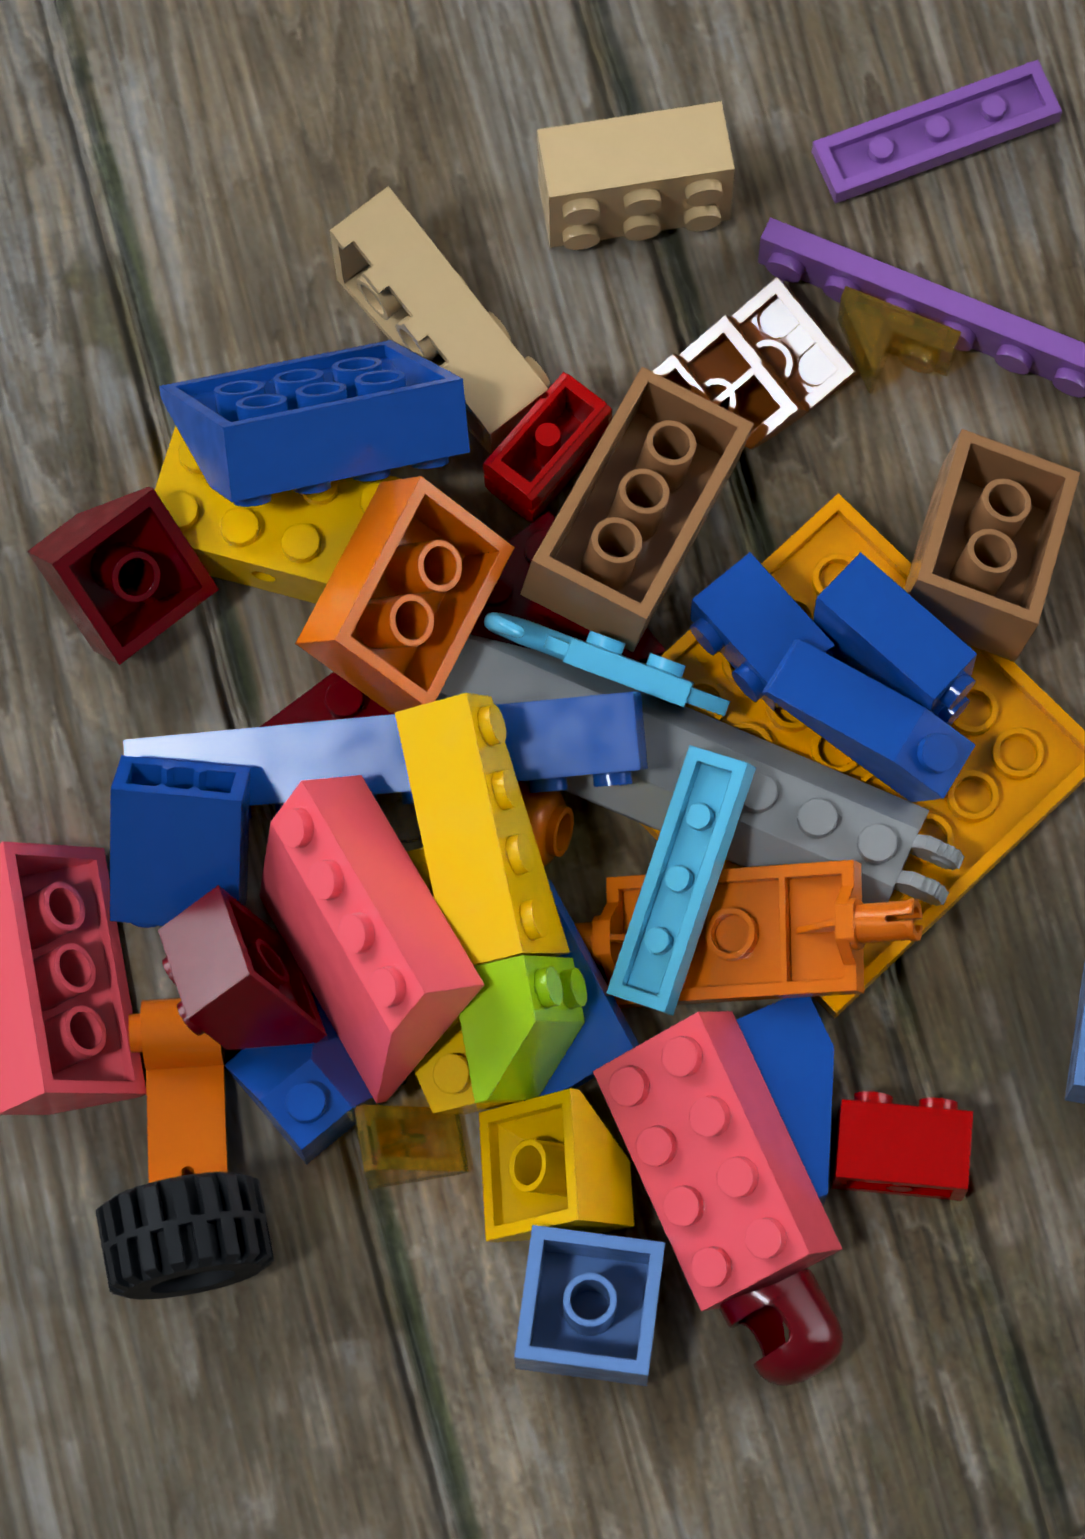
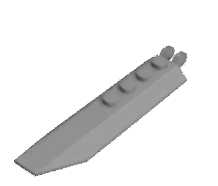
[437,634,965,906]

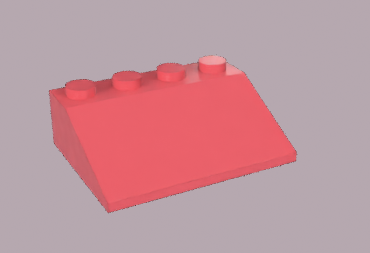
[259,775,485,1104]

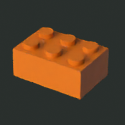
[295,476,515,713]

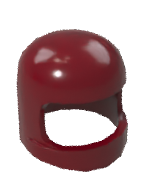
[719,1269,843,1386]

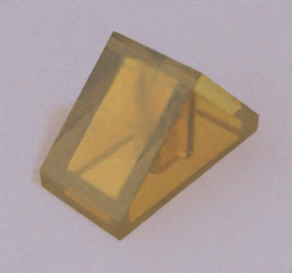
[354,1105,469,1190]

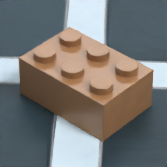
[904,429,1080,662]

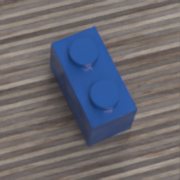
[690,552,835,711]

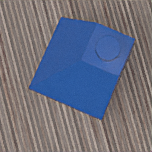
[224,992,407,1165]

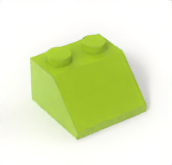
[459,955,587,1103]

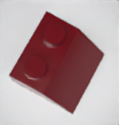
[27,487,219,665]
[158,885,327,1050]

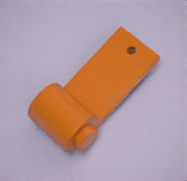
[129,998,228,1183]

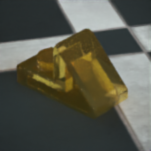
[837,286,961,394]

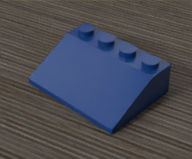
[159,340,470,507]

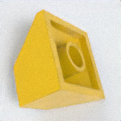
[479,1088,634,1242]

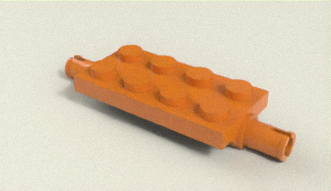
[574,860,923,1008]

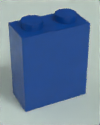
[813,552,977,725]
[110,755,251,928]

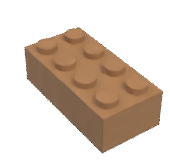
[520,366,754,652]

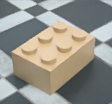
[537,101,735,250]

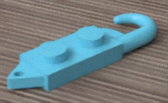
[484,612,730,716]

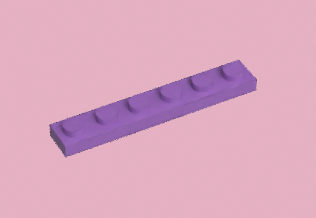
[758,217,1085,397]

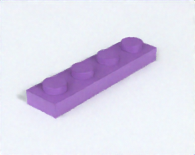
[812,59,1062,204]

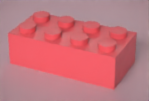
[593,1011,842,1311]

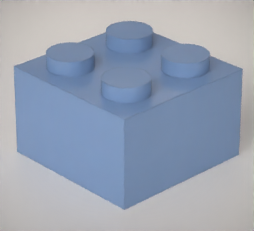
[514,1225,665,1386]

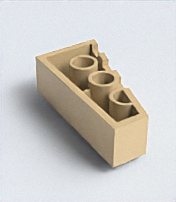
[330,186,551,455]

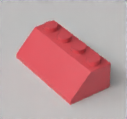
[0,841,147,1115]

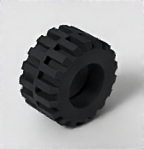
[95,1172,274,1300]

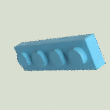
[606,745,756,1016]

